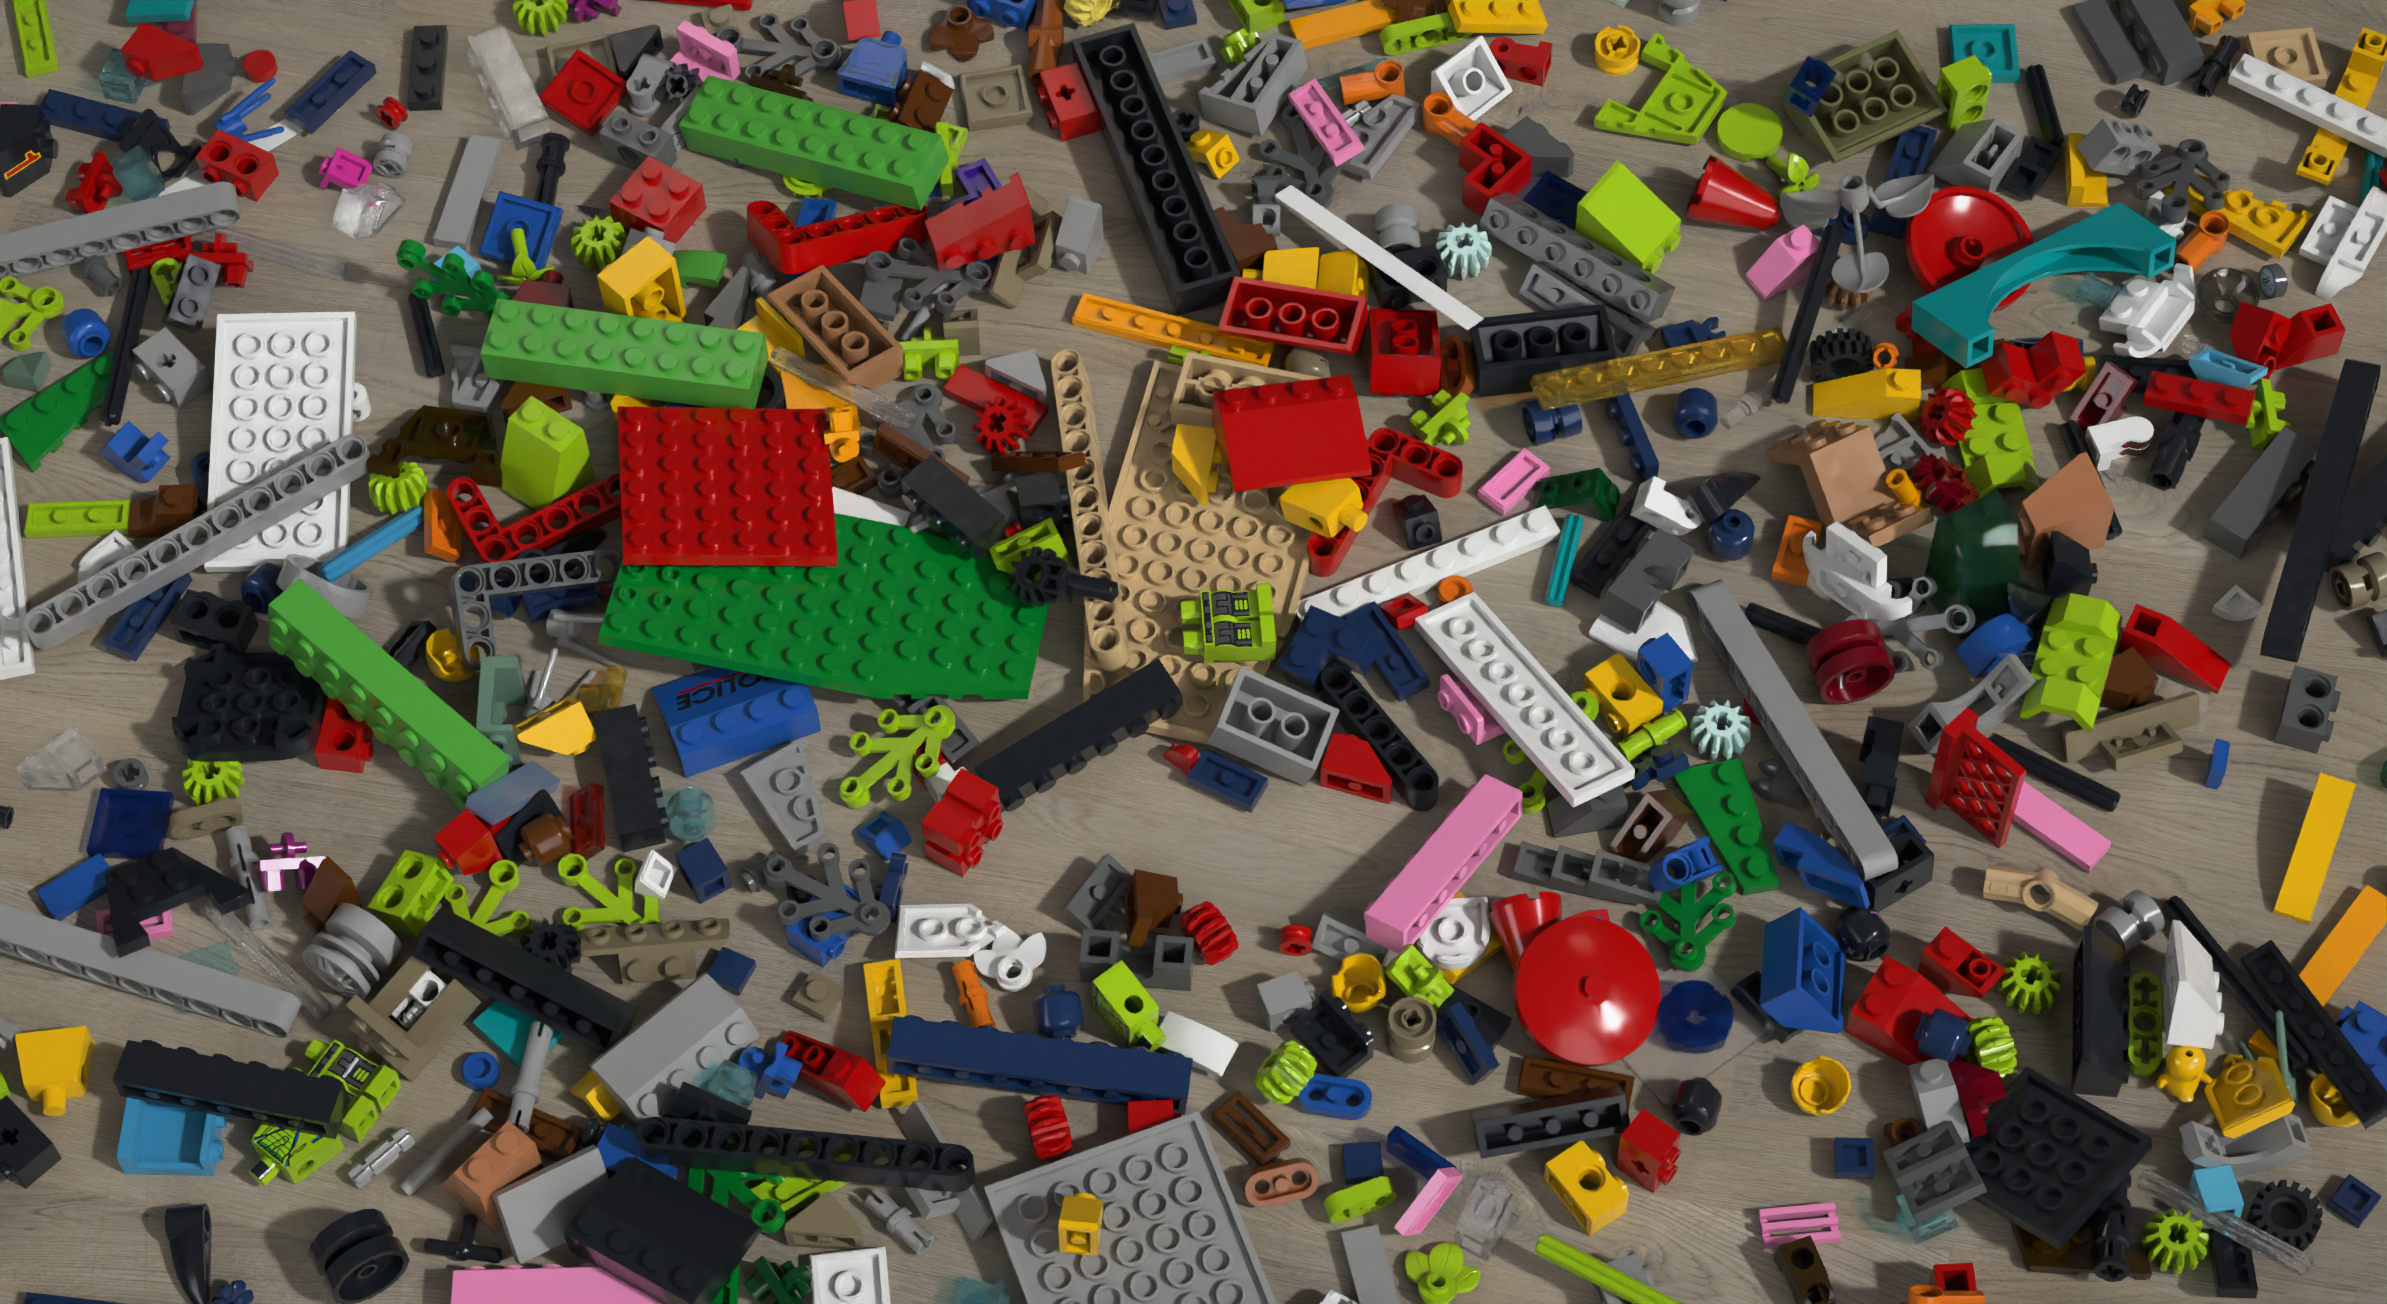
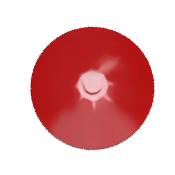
[1905,186,2034,313]
[1512,917,1661,1067]

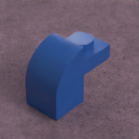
[99,420,171,483]
[1956,613,2039,678]

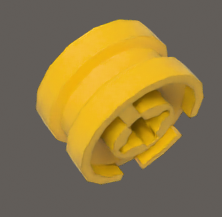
[1594,25,1641,76]

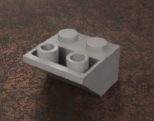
[1928,119,2025,193]

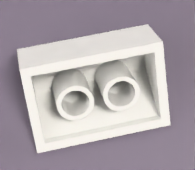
[2161,920,2224,1049]

